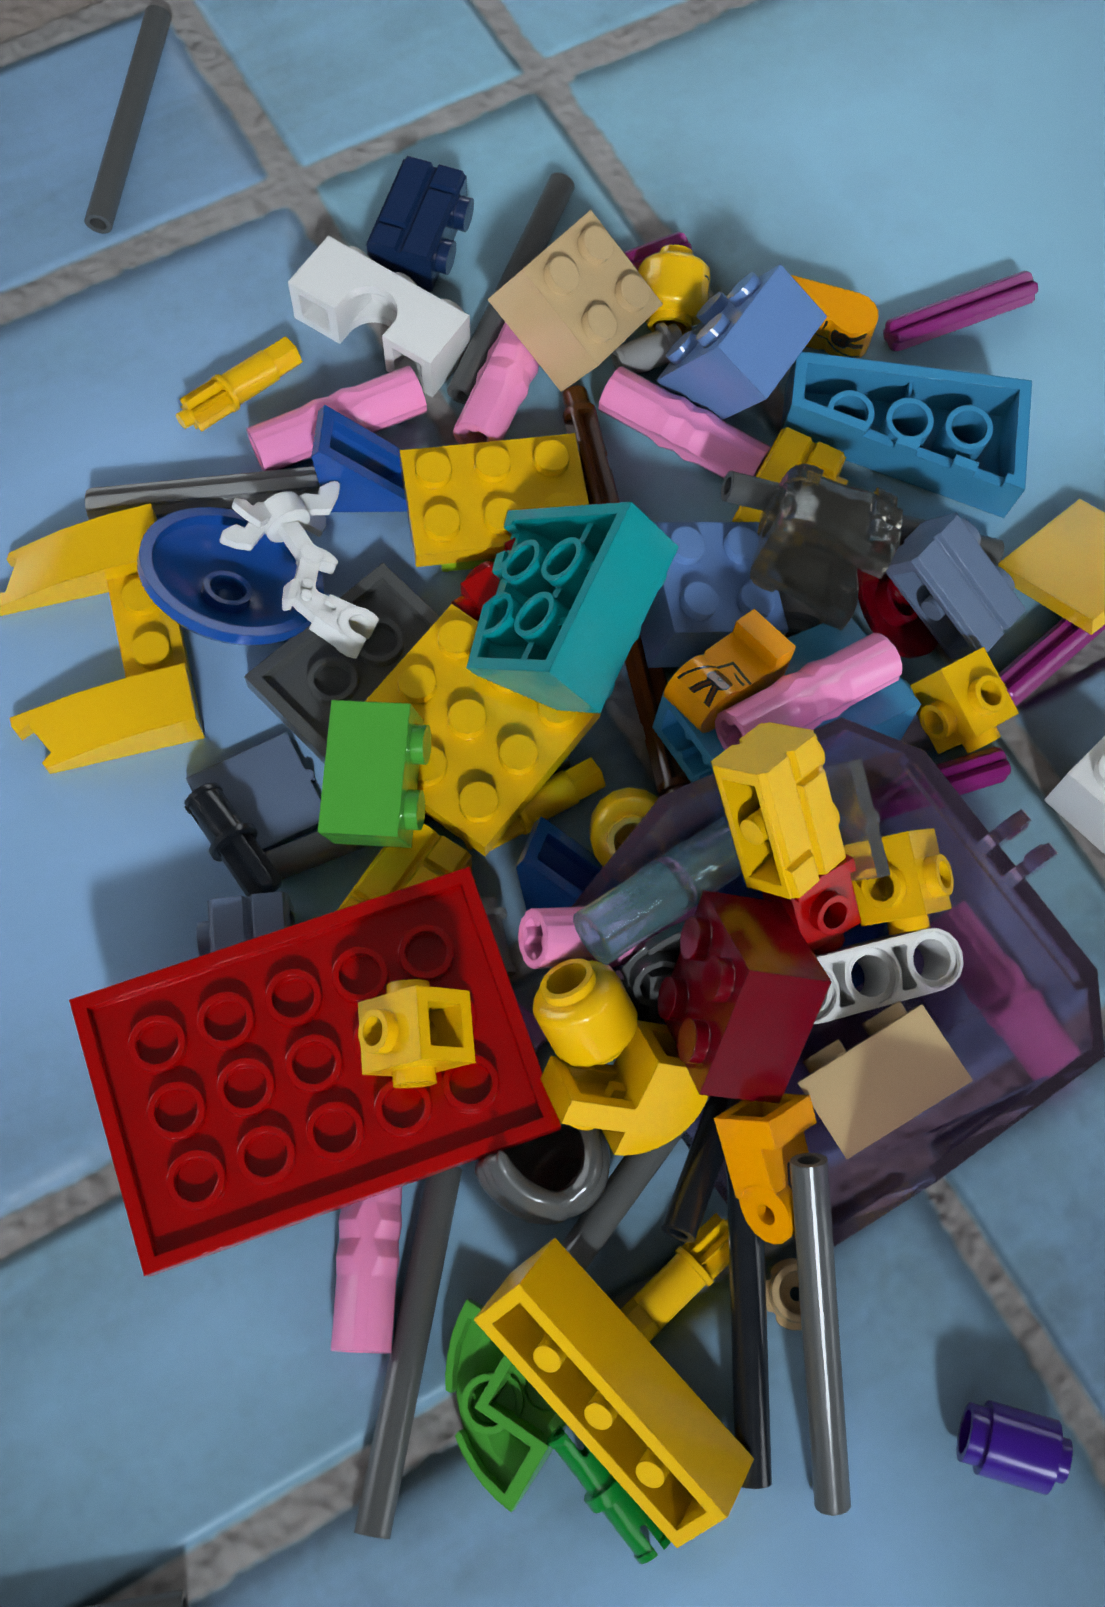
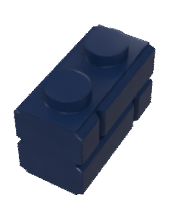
[366,156,474,292]

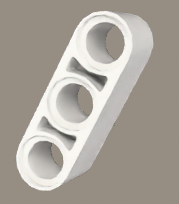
[814,928,964,1024]

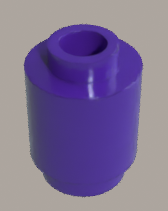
[956,1400,1073,1495]

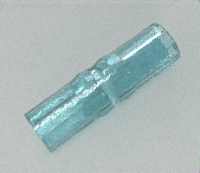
[573,814,742,965]

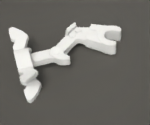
[219,481,379,659]

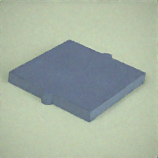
[186,732,321,852]

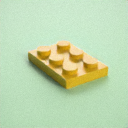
[400,433,589,567]

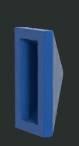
[311,405,407,512]
[516,816,642,911]

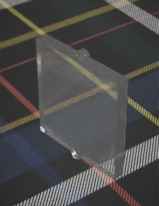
[823,758,891,881]

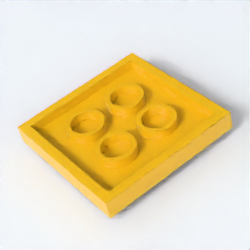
[365,604,601,856]

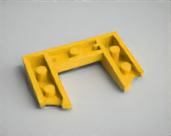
[0,503,205,774]

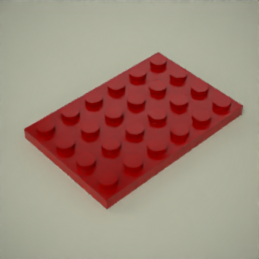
[69,867,561,1277]

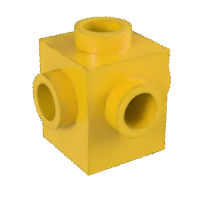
[910,647,1019,754]
[844,828,954,935]
[358,979,476,1088]

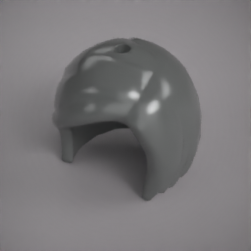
[475,1120,610,1225]

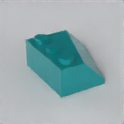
[466,502,679,714]

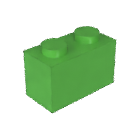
[318,700,431,848]

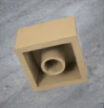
[487,210,663,392]
[798,1001,973,1159]

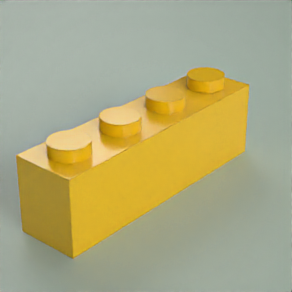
[474,1238,754,1548]

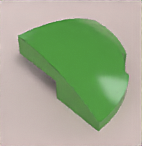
[445,1299,567,1512]

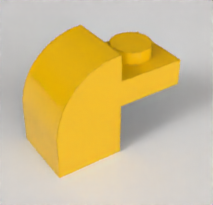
[540,1020,709,1156]

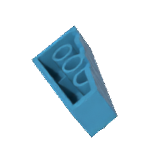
[781,351,1032,518]

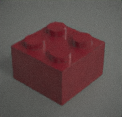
[658,890,832,1104]

